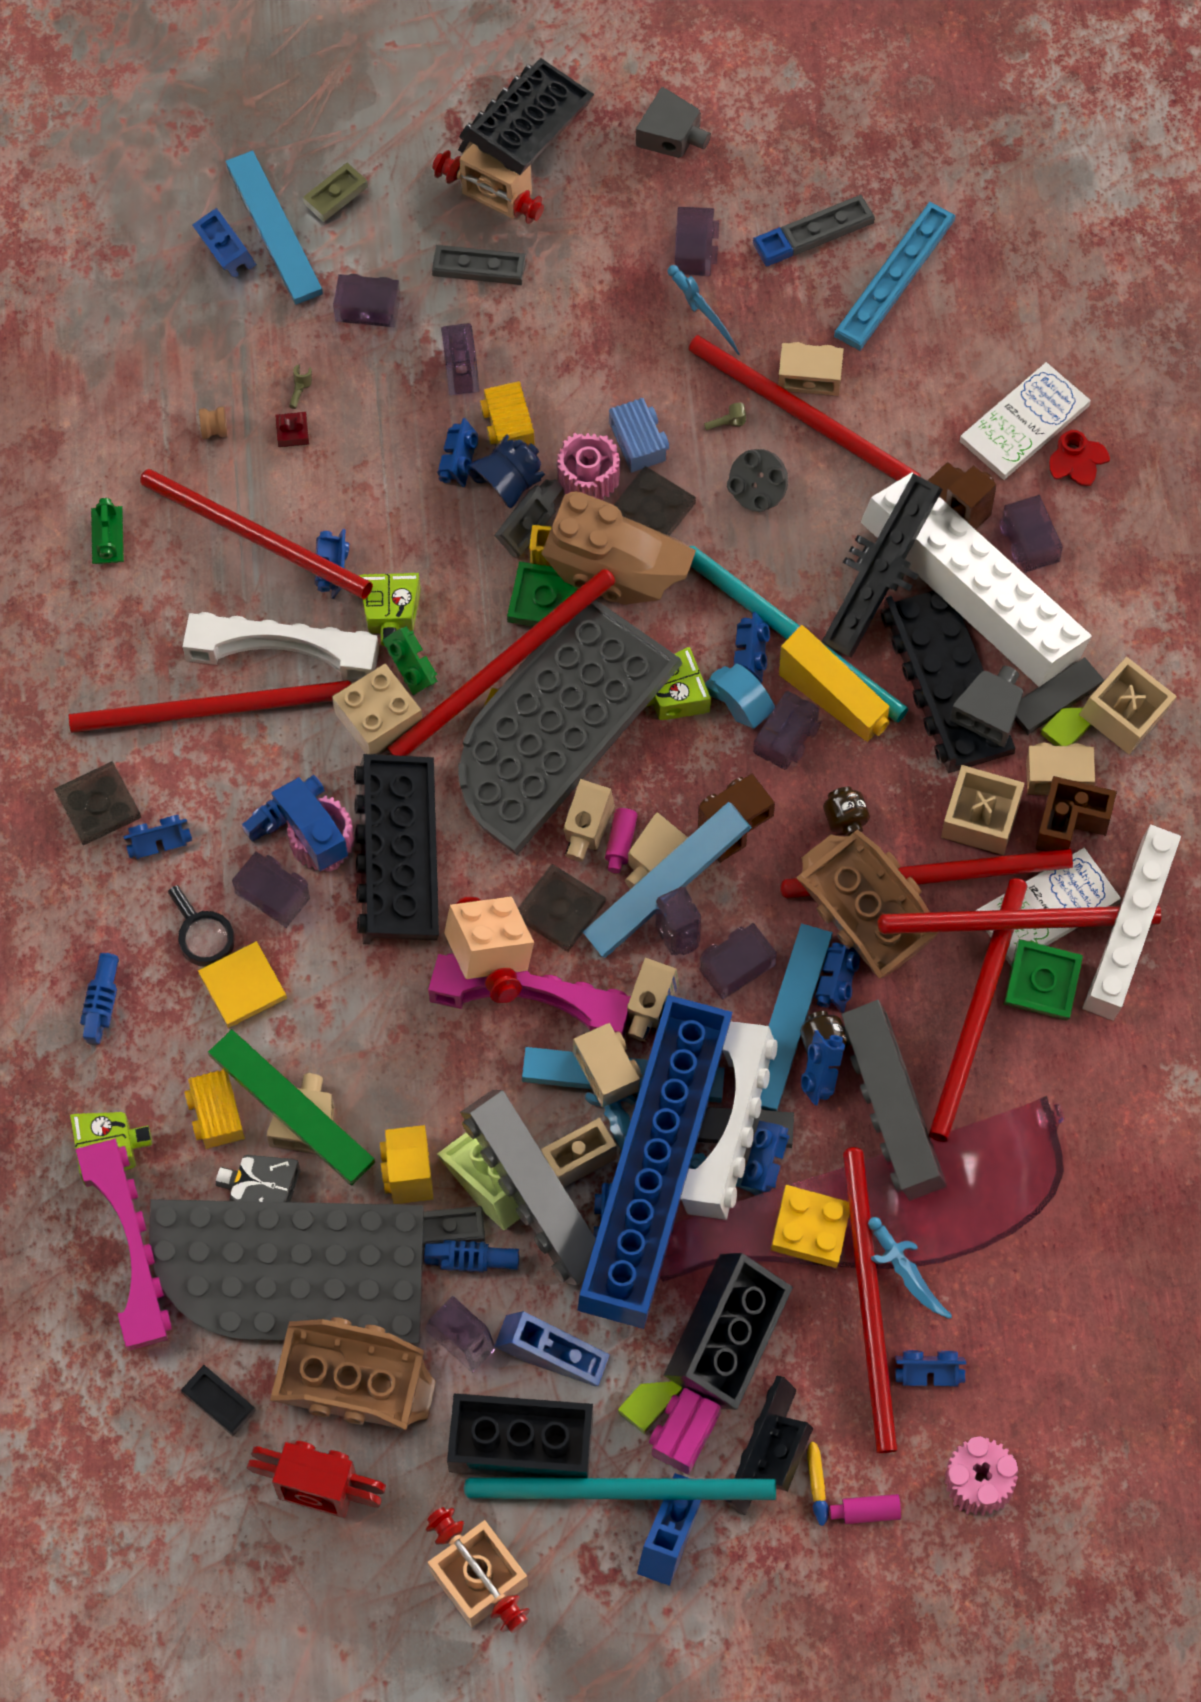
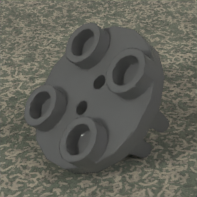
[727,449,788,512]

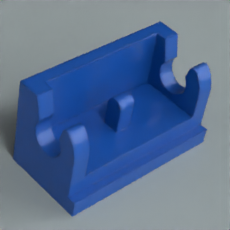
[192,208,257,277]

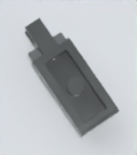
[494,479,563,557]

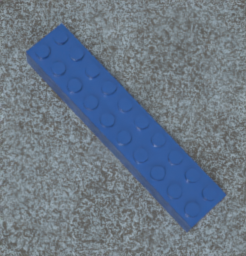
[577,995,732,1329]

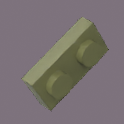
[303,162,368,222]

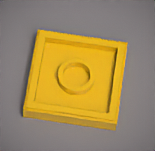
[198,941,287,1028]

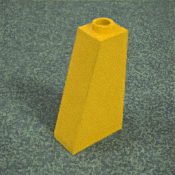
[779,625,890,742]

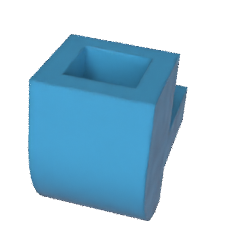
[705,663,777,729]

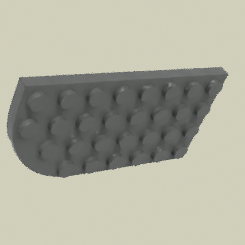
[458,600,682,855]
[149,1199,424,1343]

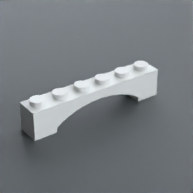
[182,612,379,682]
[1082,824,1181,1021]
[681,1021,778,1220]

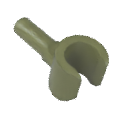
[289,365,312,409]
[704,403,746,431]

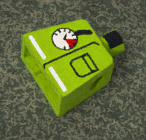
[359,573,421,646]
[646,647,711,720]
[70,1112,152,1185]

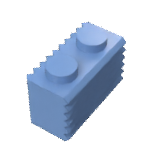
[609,398,669,473]

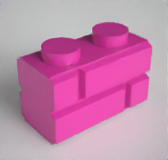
[649,1388,721,1474]

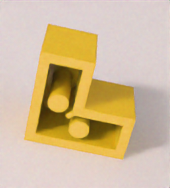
[380,1125,434,1204]

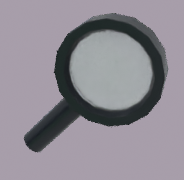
[168,885,235,967]

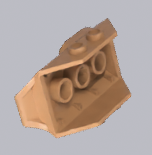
[542,491,696,605]
[796,830,939,979]
[270,1317,436,1430]

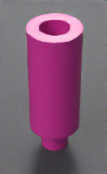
[605,808,638,873]
[830,1494,901,1524]

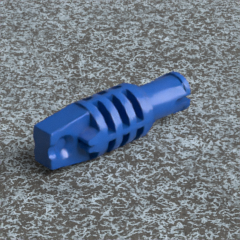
[242,774,325,842]
[80,953,119,1045]
[424,1240,519,1273]

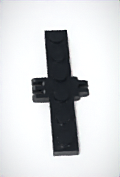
[822,473,943,658]

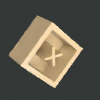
[1079,656,1177,755]
[332,663,422,755]
[941,765,1024,855]

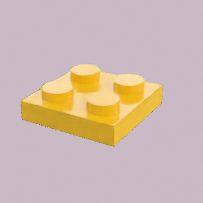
[770,1185,850,1268]

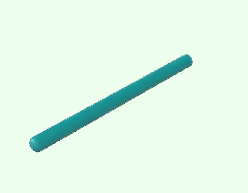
[689,546,909,723]
[463,1477,776,1500]

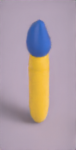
[807,1441,829,1526]

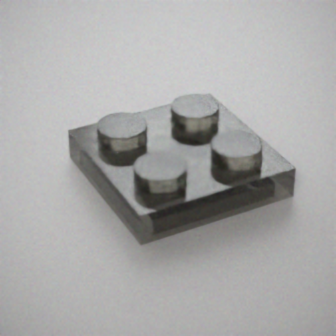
[614,466,696,536]
[54,761,142,846]
[518,864,606,952]

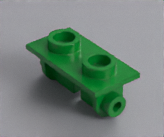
[91,498,124,564]
[382,626,438,695]

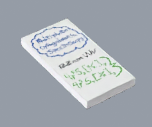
[960,362,1091,480]
[976,848,1121,966]

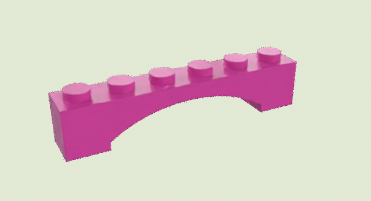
[428,953,631,1038]
[76,1138,172,1351]

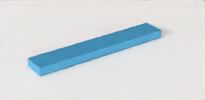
[225,150,323,305]
[834,202,955,351]
[583,802,752,958]
[760,923,833,1111]
[522,1047,725,1103]

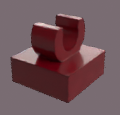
[275,412,309,447]

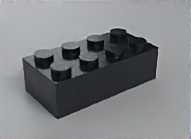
[663,1253,793,1410]
[447,1393,594,1478]

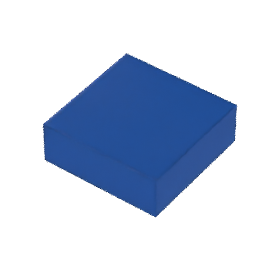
[753,227,793,267]

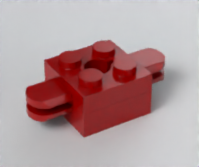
[246,1441,386,1518]

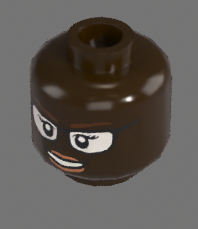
[823,786,870,836]
[800,1011,848,1055]

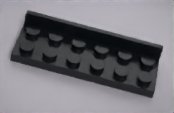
[458,58,594,175]
[880,591,1016,773]
[354,754,439,944]

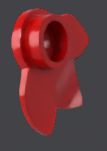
[1049,430,1110,486]

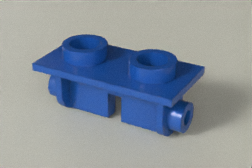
[437,418,478,487]
[315,529,349,599]
[734,612,770,683]
[123,815,192,860]
[815,943,860,1013]
[801,1030,845,1105]
[741,1121,790,1194]
[895,1350,966,1387]

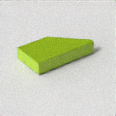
[1040,708,1092,746]
[618,1381,683,1434]

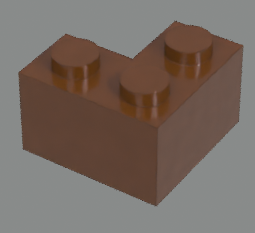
[927,462,997,530]
[698,773,775,863]
[1035,776,1117,851]

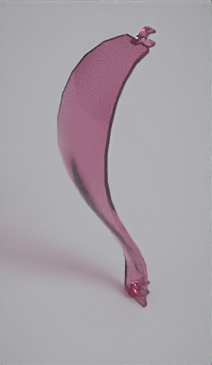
[659,1096,1065,1282]

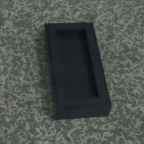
[181,1365,256,1436]

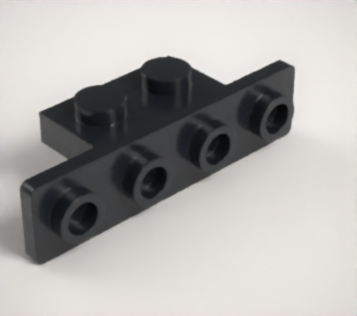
[726,1375,813,1515]

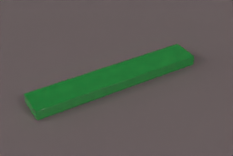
[208,1029,376,1186]

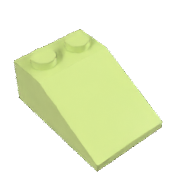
[437,1133,520,1230]

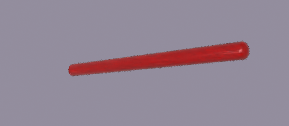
[688,335,921,481]
[140,469,373,599]
[387,569,615,756]
[69,680,353,733]
[780,849,1073,899]
[928,878,1028,1142]
[878,905,1162,934]
[843,1147,897,1453]

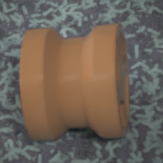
[199,406,228,440]

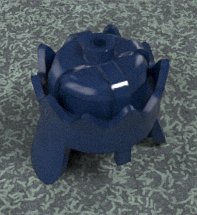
[466,434,545,509]

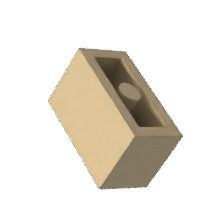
[778,342,844,396]
[1026,743,1095,795]
[572,1023,642,1108]
[541,1118,617,1187]

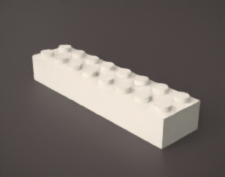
[861,472,1092,687]

